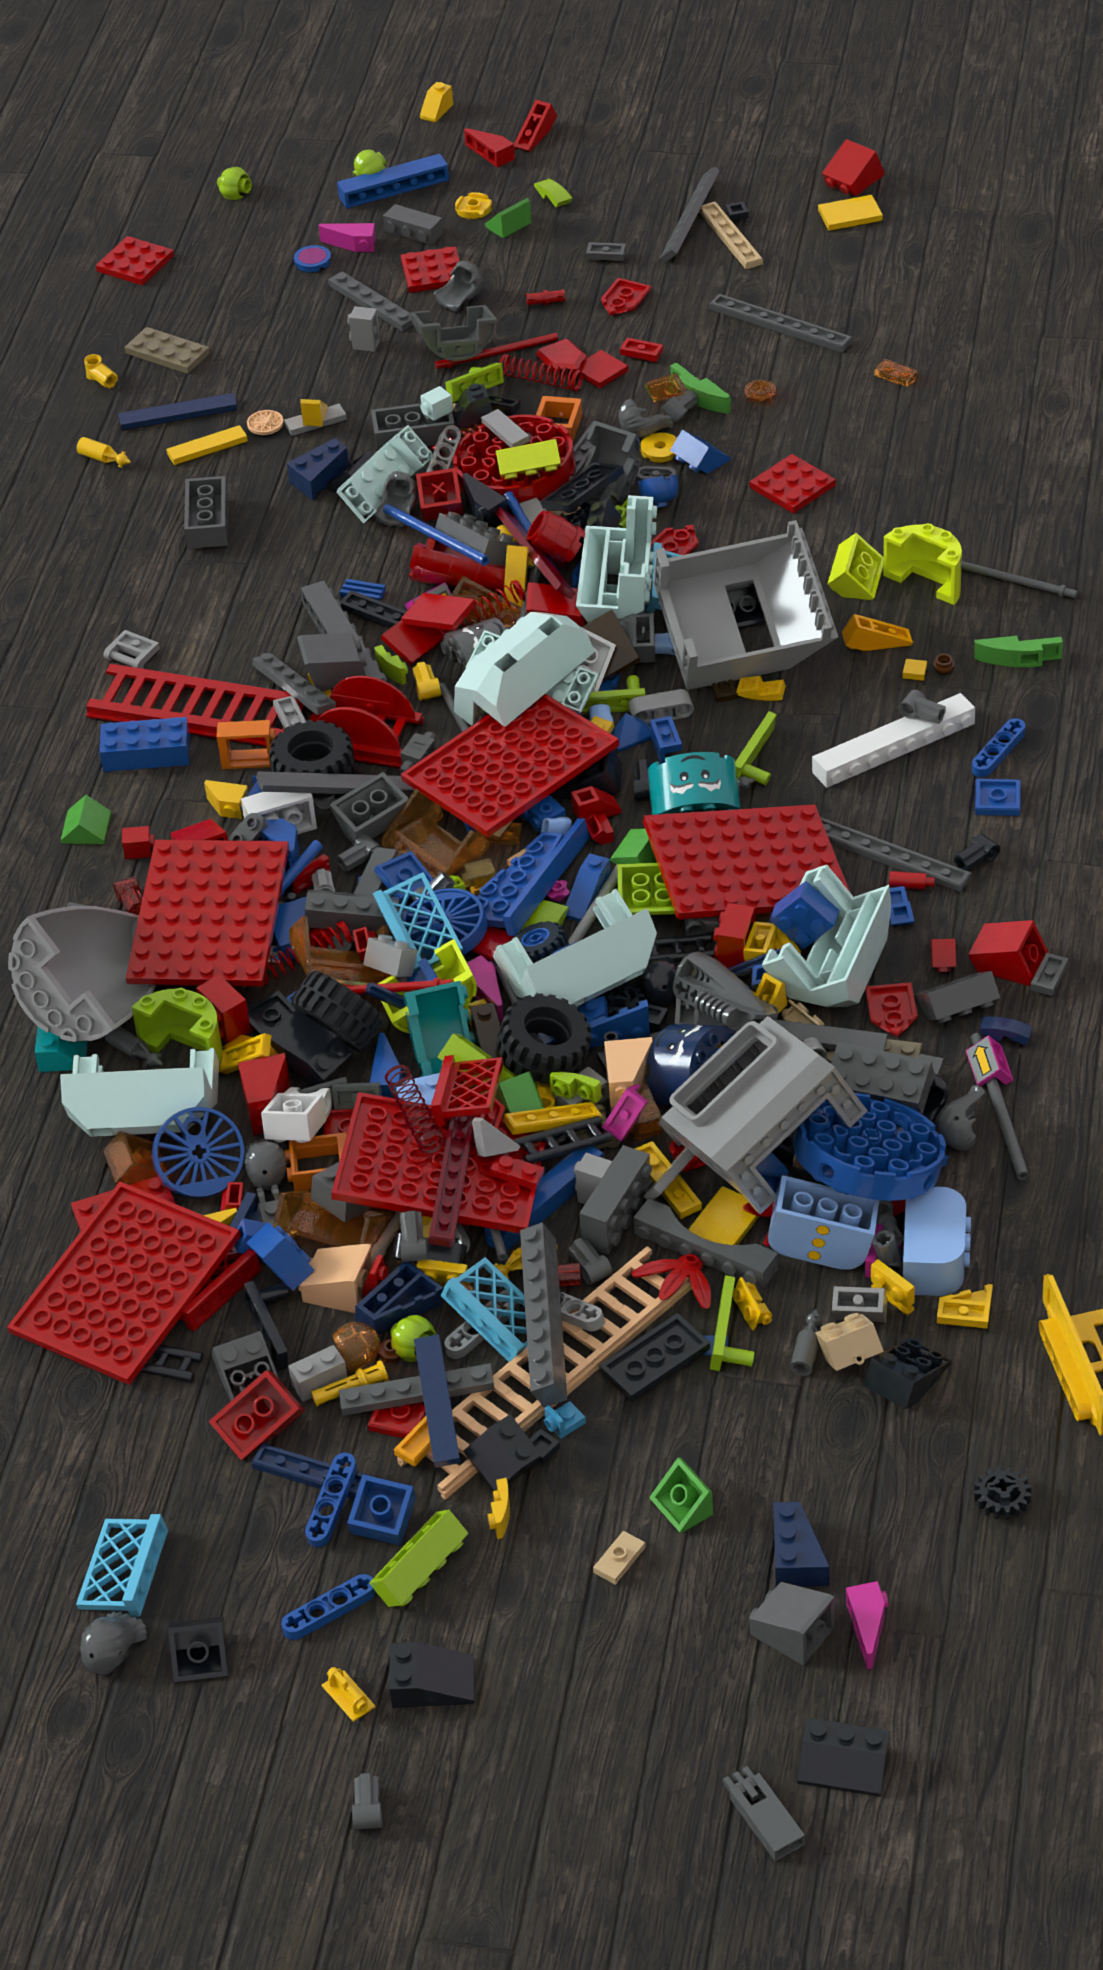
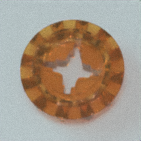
[744,380,776,402]

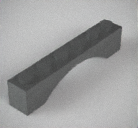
[634,1198,778,1289]

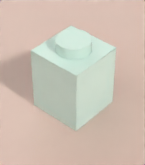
[420,386,453,421]

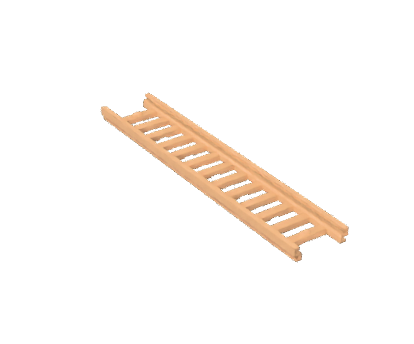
[397,1247,692,1500]

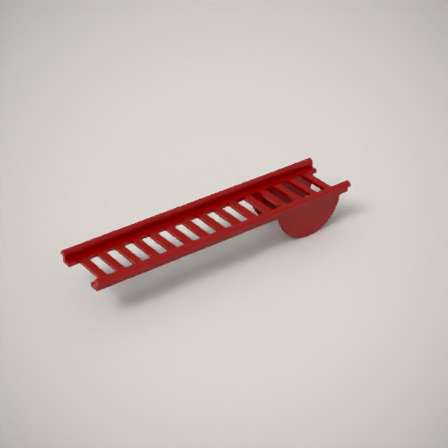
[86,664,424,768]

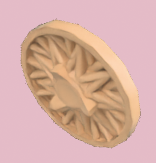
[247,410,284,435]

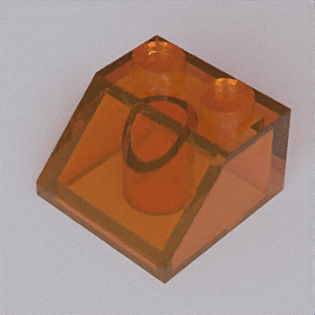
[103,1131,170,1185]

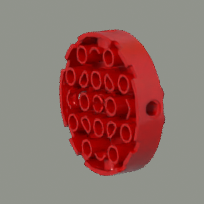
[453,415,576,509]

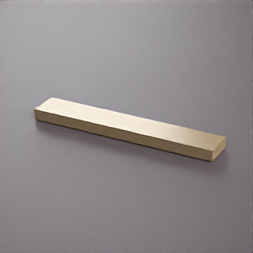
[699,202,763,269]

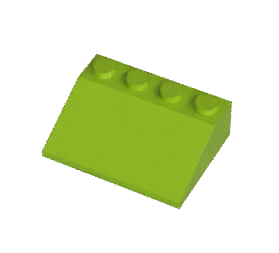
[617,863,675,915]

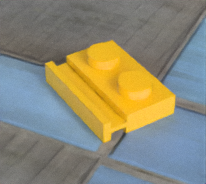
[871,1259,915,1315]
[416,1260,471,1290]

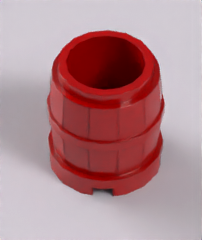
[527,511,585,566]

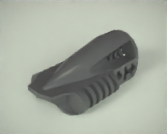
[673,951,778,1030]

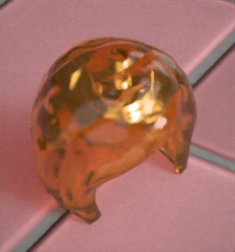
[332,1321,380,1373]

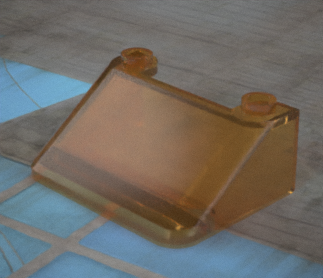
[382,789,492,878]
[289,916,392,986]
[273,1190,393,1247]

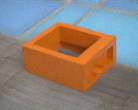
[536,396,582,442]
[217,720,276,769]
[285,1132,347,1191]

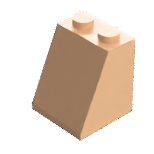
[604,1037,652,1112]
[299,1244,374,1313]

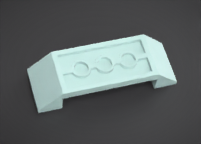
[337,425,432,523]
[466,630,599,713]

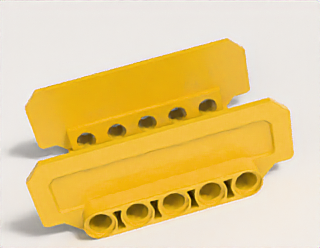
[1039,1274,1103,1435]

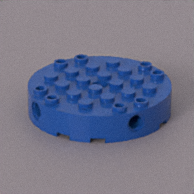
[793,1093,946,1201]

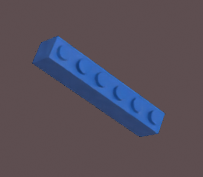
[337,154,449,209]

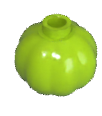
[353,150,387,177]
[217,167,252,200]
[390,1315,436,1362]

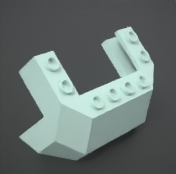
[576,495,657,623]
[454,612,595,727]
[762,865,892,1007]
[493,889,657,1006]
[60,1048,219,1137]

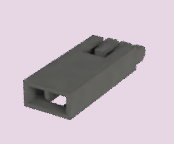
[722,1766,805,1861]

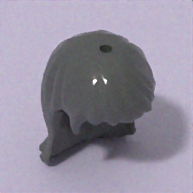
[434,260,483,313]
[618,399,673,438]
[373,471,418,528]
[935,1085,985,1150]
[243,1139,288,1191]
[80,1611,147,1675]

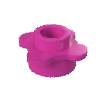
[548,880,570,902]

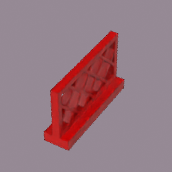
[431,1055,504,1126]
[179,1247,262,1331]

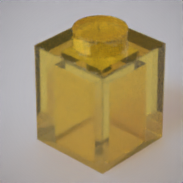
[461,858,496,895]

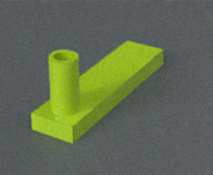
[445,363,504,402]
[582,675,645,714]
[735,711,777,786]
[710,1275,754,1371]

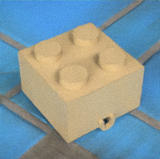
[815,1313,884,1371]

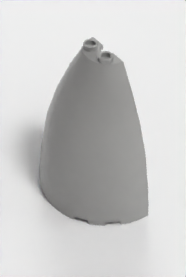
[8,906,156,1042]

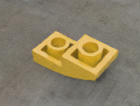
[487,1478,510,1539]

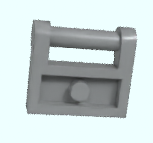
[103,630,160,669]

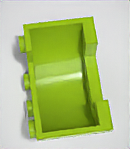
[131,988,223,1071]

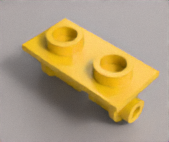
[732,1277,772,1331]
[322,1667,375,1722]

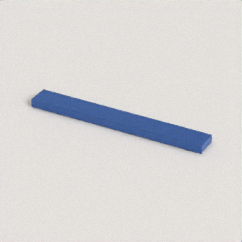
[502,818,590,936]

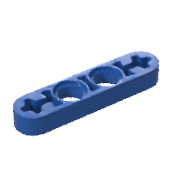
[972,718,1025,778]
[305,1453,357,1547]
[281,1574,376,1640]

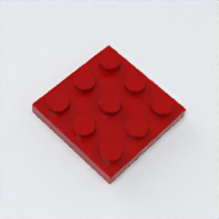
[96,236,174,285]
[400,247,460,293]
[749,454,836,513]

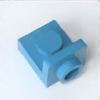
[544,1401,586,1439]

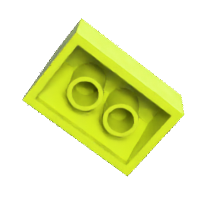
[496,439,561,480]
[827,533,884,600]

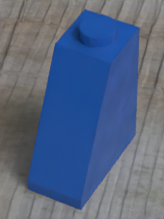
[272,896,309,962]

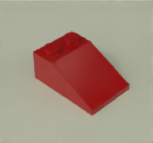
[209,1370,305,1460]

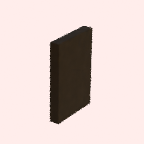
[582,610,641,682]

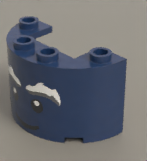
[646,1024,737,1106]

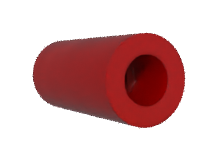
[889,871,935,890]

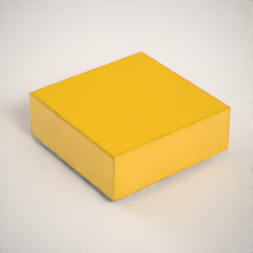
[903,659,927,681]

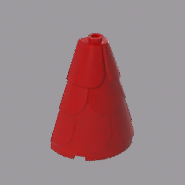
[409,537,506,591]

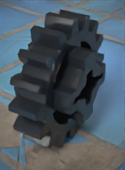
[595,980,645,1018]
[974,1466,1031,1520]

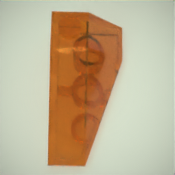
[451,576,522,628]

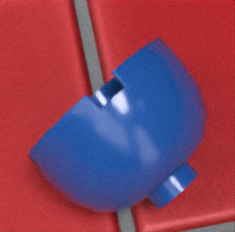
[637,475,679,508]

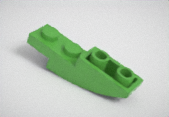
[670,363,731,414]
[974,636,1063,667]

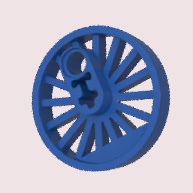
[401,888,488,961]
[152,1107,245,1199]

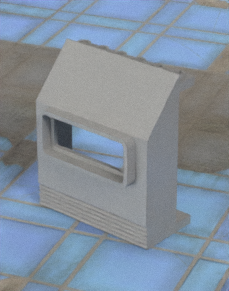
[653,520,838,690]
[658,1016,867,1214]

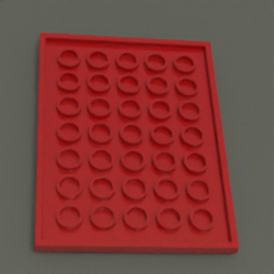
[401,694,620,837]
[643,805,850,919]
[125,840,289,987]
[331,1092,546,1234]
[7,1182,241,1385]

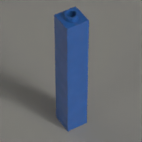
[485,1146,604,1251]

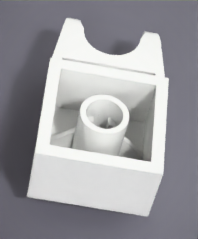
[261,1087,332,1143]

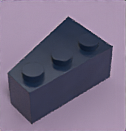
[287,438,349,500]
[355,1262,444,1337]
[773,1502,830,1587]

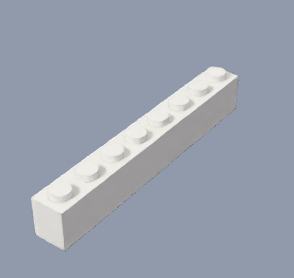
[812,693,975,788]

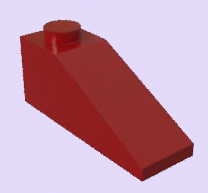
[514,100,557,152]
[464,128,515,168]

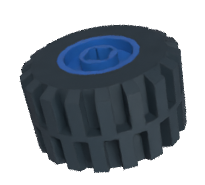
[511,921,569,963]

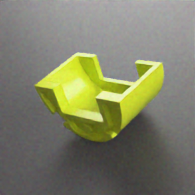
[883,523,962,605]
[378,939,477,1033]

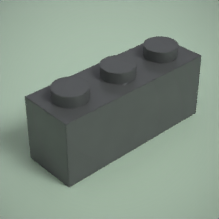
[383,204,443,245]

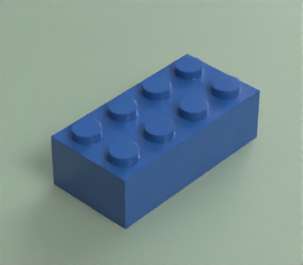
[100,717,190,772]

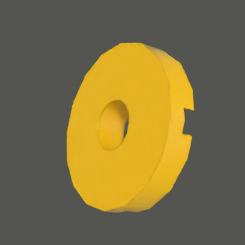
[455,192,492,219]
[641,433,677,463]

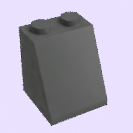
[297,633,367,692]
[748,1582,835,1666]

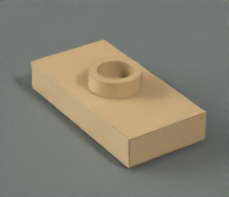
[593,1531,646,1585]

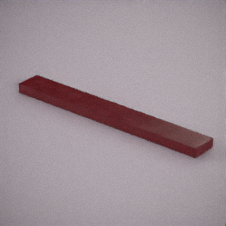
[495,507,576,599]
[428,1105,475,1247]

